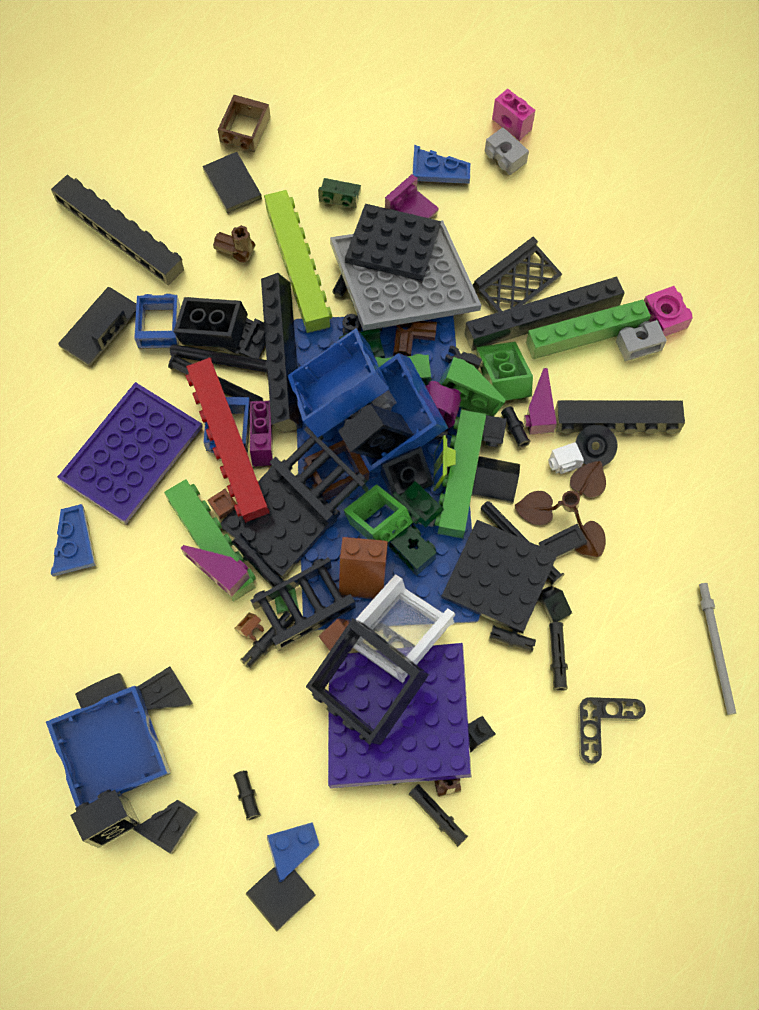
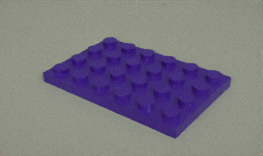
[57,382,203,524]

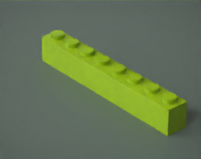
[264,190,333,333]

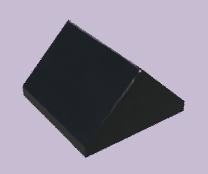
[381,446,434,500]
[471,456,520,504]

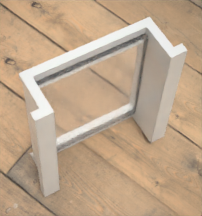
[353,574,455,683]

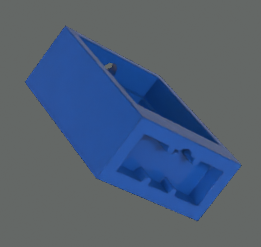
[134,294,180,348]
[203,397,250,453]

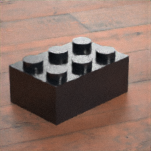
[173,297,248,349]
[338,404,414,460]
[70,789,141,848]

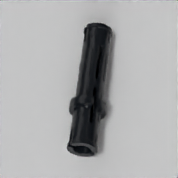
[231,533,284,588]
[240,611,295,669]
[549,622,568,691]
[409,784,468,847]

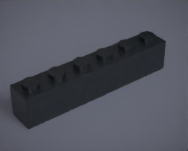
[555,400,685,434]

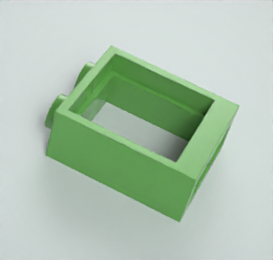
[343,484,413,542]

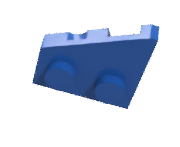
[267,822,319,882]

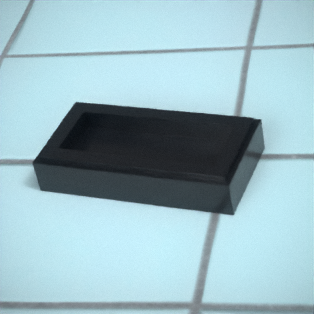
[538,524,587,559]

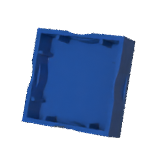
[288,328,389,438]
[343,353,448,475]
[46,685,171,807]

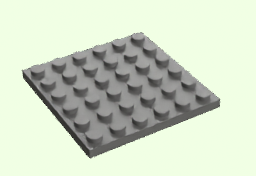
[330,220,481,331]

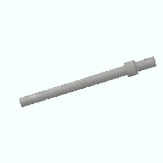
[699,583,737,715]

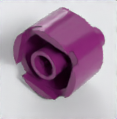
[426,381,461,428]

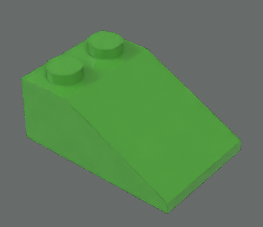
[476,341,533,400]
[439,357,506,416]

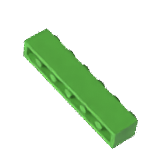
[526,299,651,359]
[435,410,486,538]
[164,479,256,602]

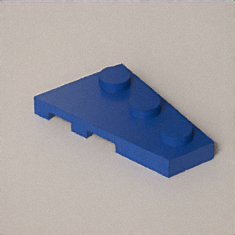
[413,145,471,184]
[51,504,96,577]

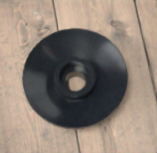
[575,425,618,466]

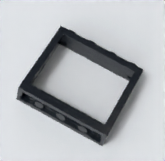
[306,618,429,745]

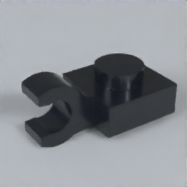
[445,346,482,370]

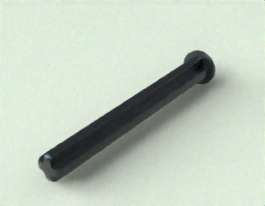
[170,344,268,375]
[168,353,263,401]
[480,501,565,586]

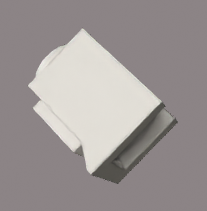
[548,442,584,474]

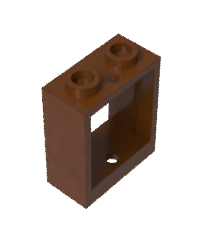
[217,95,271,152]
[302,440,369,500]

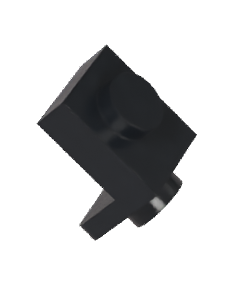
[482,415,507,447]
[538,586,572,623]
[468,715,496,753]

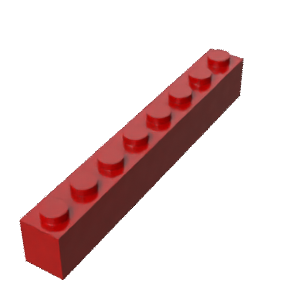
[185,358,270,522]

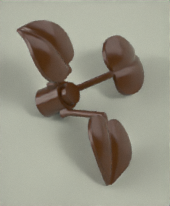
[515,461,606,558]

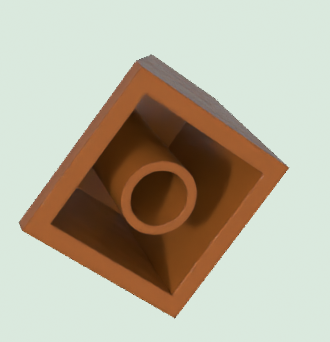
[339,537,388,599]

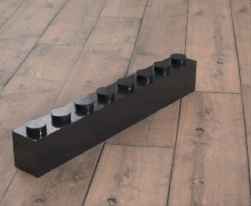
[51,174,184,285]
[261,273,302,433]
[465,276,625,351]

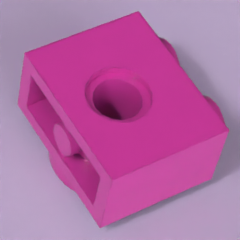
[492,88,536,141]
[644,286,693,337]

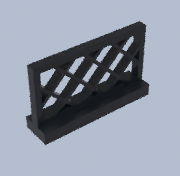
[473,236,562,313]

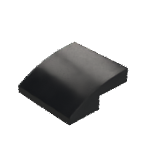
[218,318,266,359]
[75,673,127,708]
[246,867,316,932]

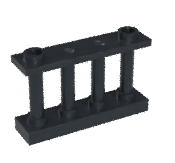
[270,427,369,526]
[250,557,356,651]

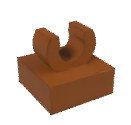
[207,488,236,519]
[234,612,264,641]

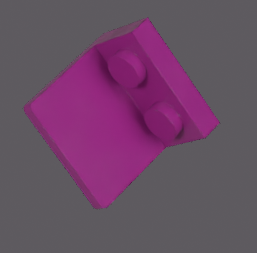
[385,174,439,218]

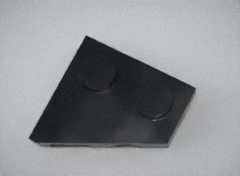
[137,666,193,710]
[133,800,198,854]

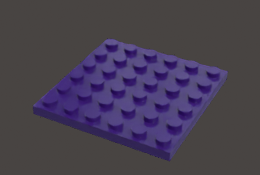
[328,643,472,789]

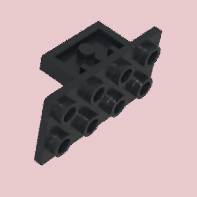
[58,287,136,366]

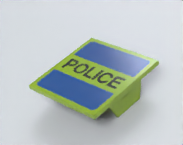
[433,435,456,491]

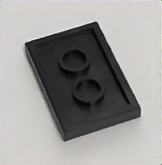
[202,152,262,213]

